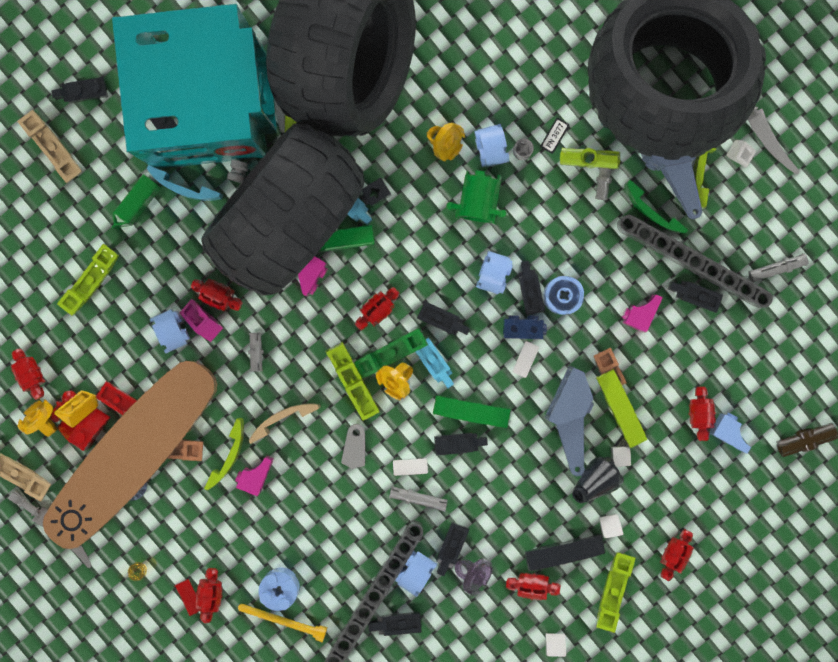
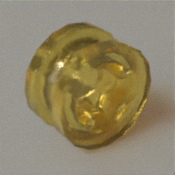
[127,562,147,581]

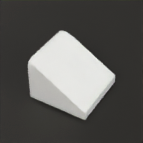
[727,140,756,168]
[611,446,631,467]
[599,514,623,538]
[546,633,566,657]

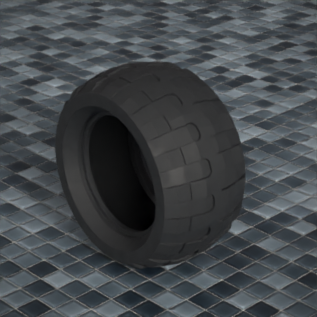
[266,0,416,137]
[588,0,766,160]
[201,123,365,296]

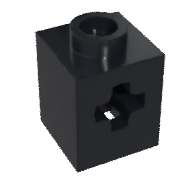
[361,177,392,208]

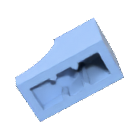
[710,413,751,454]

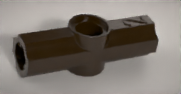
[776,423,838,457]

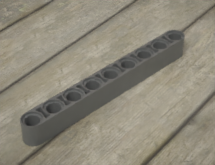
[617,215,773,308]
[325,520,423,662]

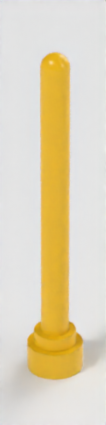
[238,604,327,642]

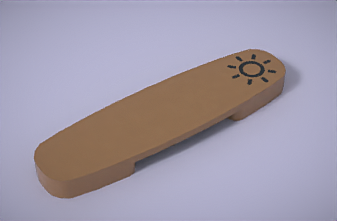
[43,361,217,549]

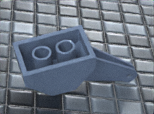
[641,154,702,219]
[544,366,594,476]

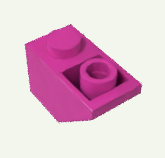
[298,256,328,297]

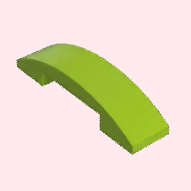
[693,148,716,209]
[57,244,119,316]
[204,418,244,490]
[596,552,636,633]

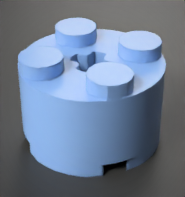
[474,124,509,167]
[476,251,513,294]
[543,276,584,315]
[150,309,190,353]
[395,551,437,597]
[259,567,300,611]

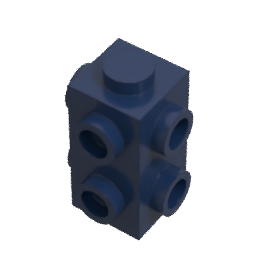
[503,315,547,339]

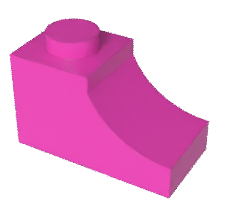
[622,294,663,333]
[179,299,223,342]
[235,456,274,496]

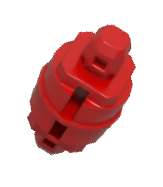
[191,279,243,312]
[355,287,399,330]
[10,349,46,400]
[689,387,716,441]
[660,529,694,581]
[195,568,223,623]
[506,573,561,600]

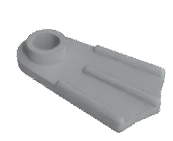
[341,424,365,469]

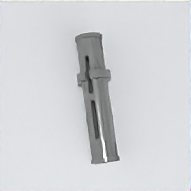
[748,254,809,283]
[389,486,448,512]

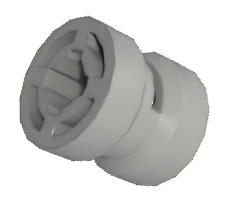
[513,138,534,161]
[227,160,250,183]

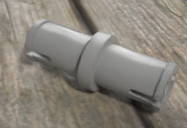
[595,168,612,200]
[248,333,264,372]

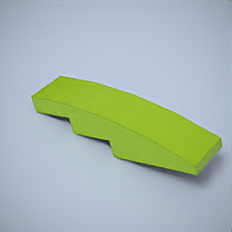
[326,342,380,421]
[596,369,647,448]

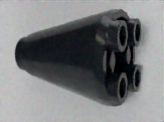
[572,457,624,503]

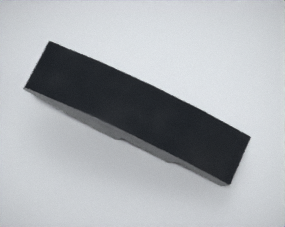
[524,534,605,571]

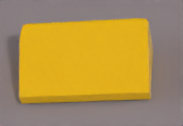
[55,390,99,428]

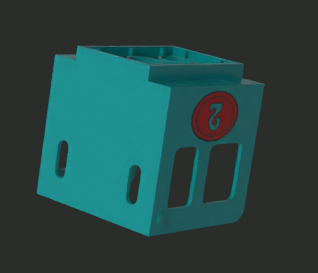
[112,4,277,168]

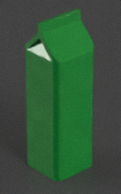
[112,174,162,230]
[319,225,375,252]

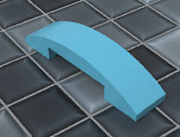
[147,165,223,201]

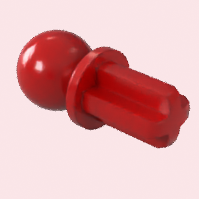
[50,391,76,422]

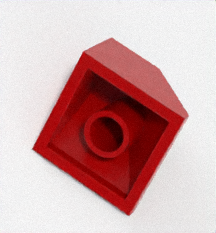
[57,408,111,451]

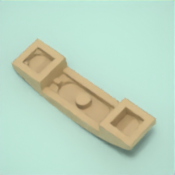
[17,110,82,183]
[249,403,321,444]
[0,453,51,502]

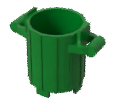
[446,170,509,225]

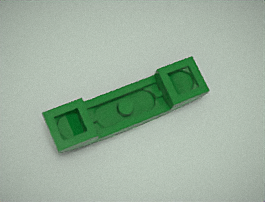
[624,180,688,235]
[354,328,428,379]
[433,395,511,428]

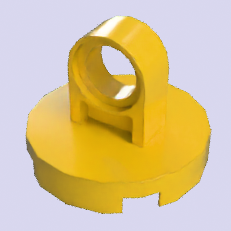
[427,123,465,161]
[376,362,413,400]
[18,400,57,437]

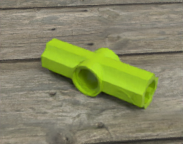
[560,148,621,169]

